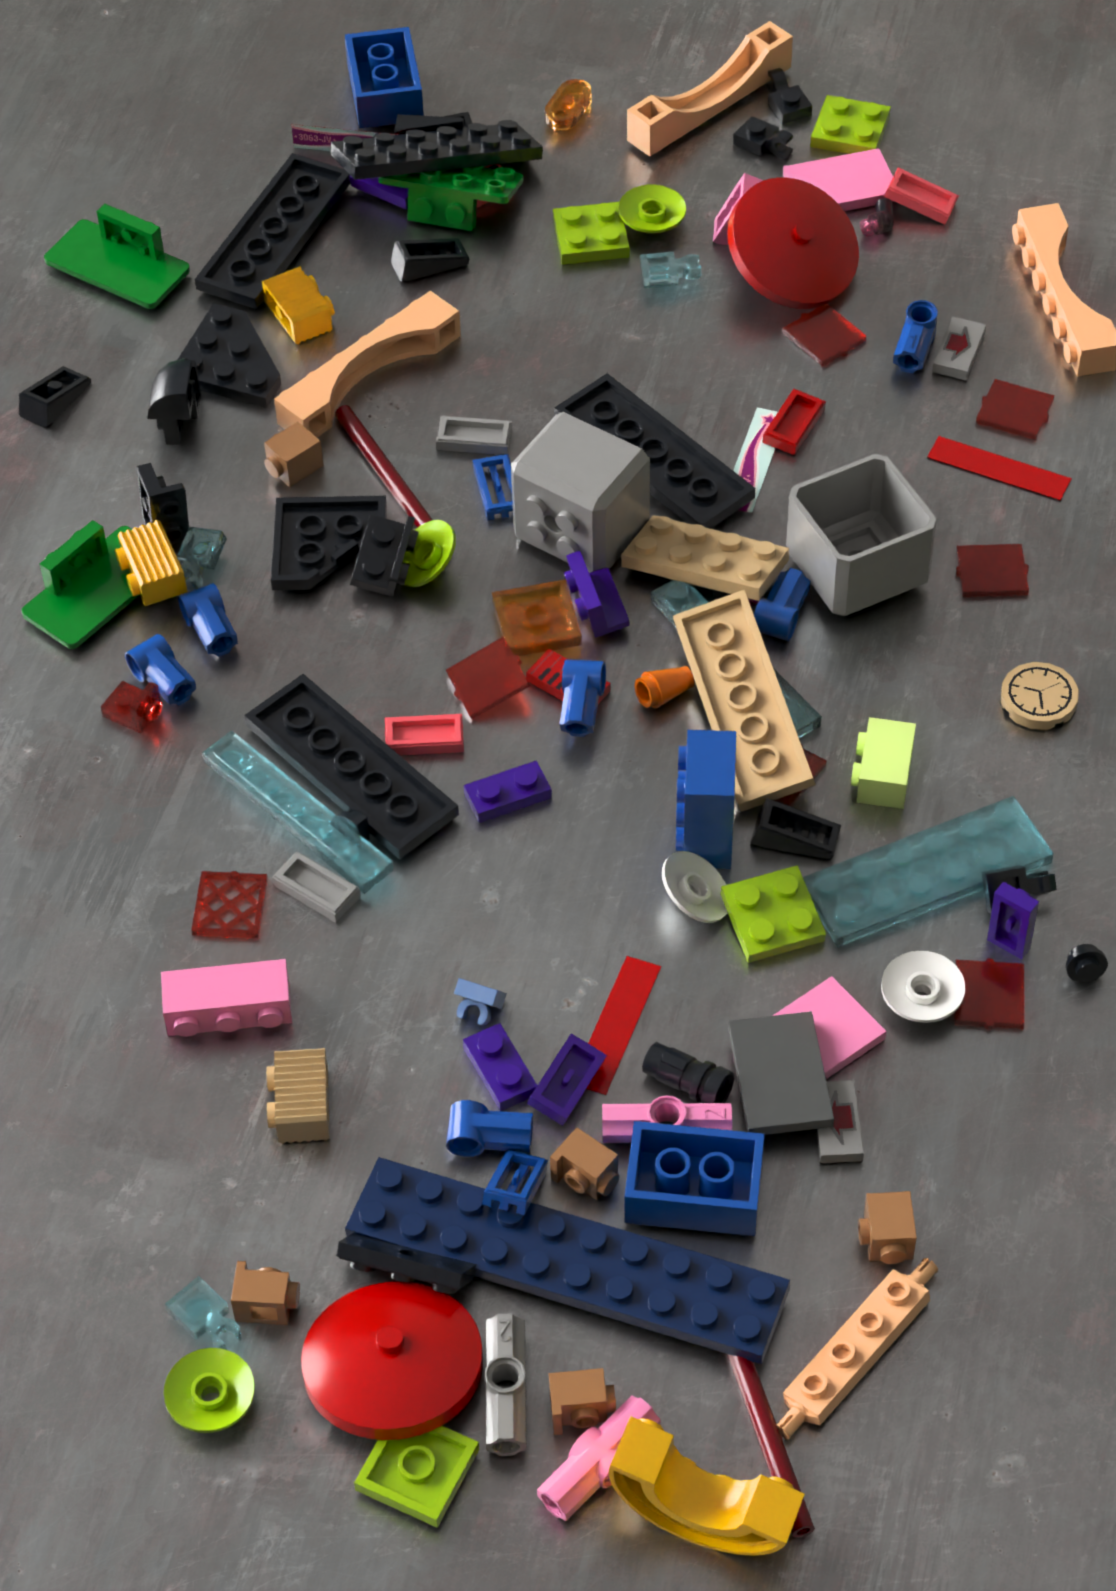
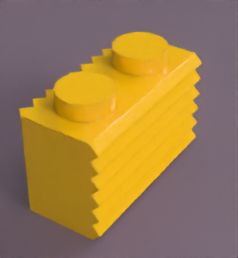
[262,266,335,345]
[115,520,188,606]

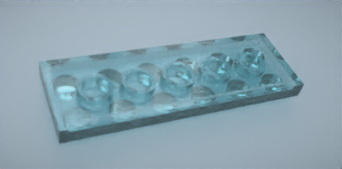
[803,796,1054,948]

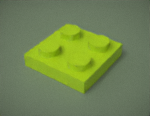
[810,95,891,154]
[553,202,630,265]
[720,865,826,963]
[354,1426,480,1528]

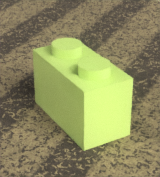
[851,717,916,809]

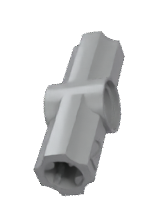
[485,1313,527,1456]

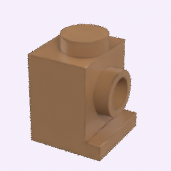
[550,1127,620,1200]
[231,1261,300,1325]
[549,1368,616,1435]

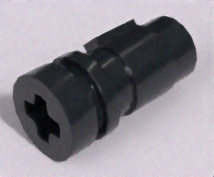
[642,1042,735,1103]

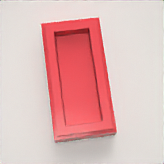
[884,167,959,225]
[385,714,464,756]

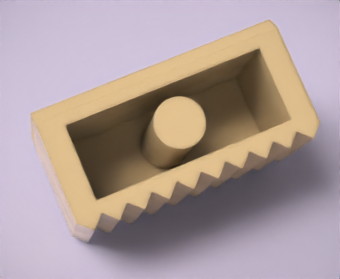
[266,1048,330,1144]

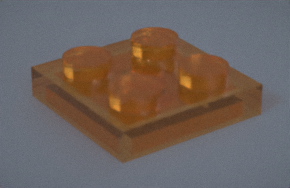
[492,579,582,658]

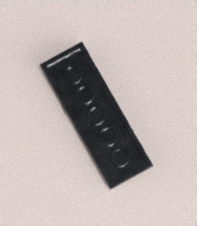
[331,120,543,180]
[195,153,351,309]
[554,373,756,529]
[244,674,459,859]

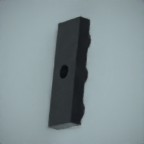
[336,1233,477,1294]

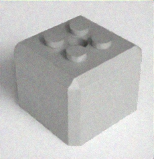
[511,412,650,573]
[786,454,937,616]

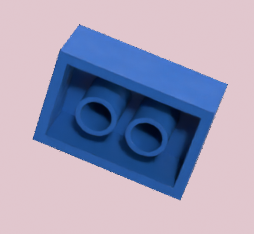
[345,27,424,128]
[676,730,736,869]
[624,1121,765,1236]

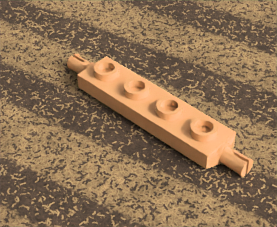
[776,1258,938,1440]

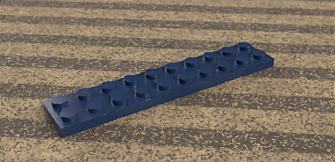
[345,1157,790,1364]

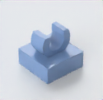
[454,978,507,1026]

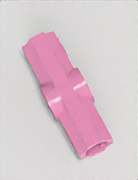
[602,1095,732,1143]
[537,1396,661,1521]

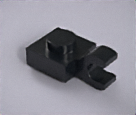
[767,68,812,125]
[733,116,793,159]
[981,865,1057,913]

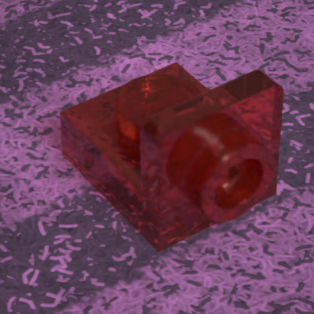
[101,681,162,734]

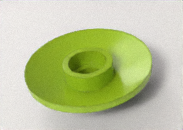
[618,184,686,233]
[403,520,456,587]
[164,1348,255,1433]

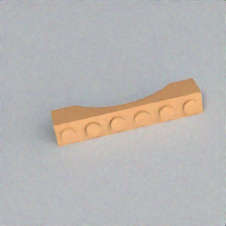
[627,21,793,157]
[1012,203,1116,377]
[274,291,461,437]

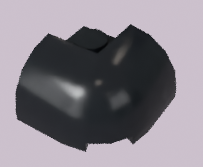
[147,358,201,445]

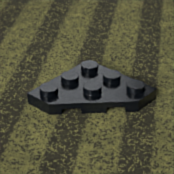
[177,303,281,408]
[271,495,387,590]

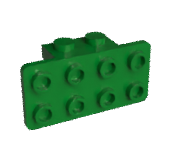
[378,166,523,231]
[44,203,190,309]
[21,520,139,649]

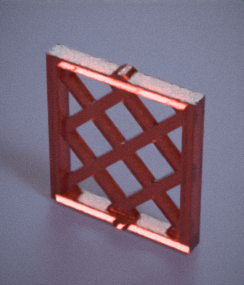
[191,871,268,938]

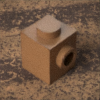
[264,422,324,487]
[858,1191,917,1264]

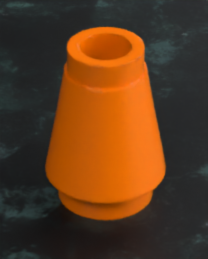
[635,666,694,708]

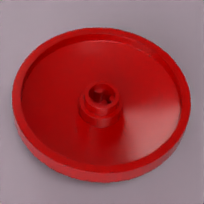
[727,177,859,309]
[301,1282,483,1440]

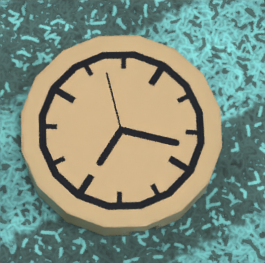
[1000,662,1079,730]

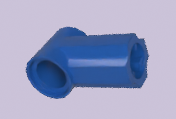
[893,300,938,373]
[754,568,811,641]
[178,583,238,657]
[125,634,196,706]
[559,659,606,737]
[446,1100,533,1157]

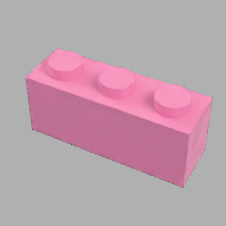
[161,959,292,1037]

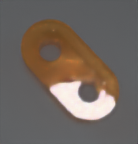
[545,79,592,131]

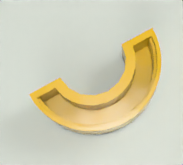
[609,1416,805,1556]

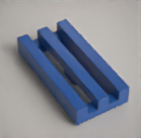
[473,454,513,521]
[482,1150,548,1215]

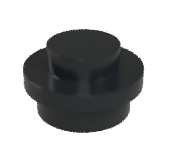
[1065,944,1108,983]

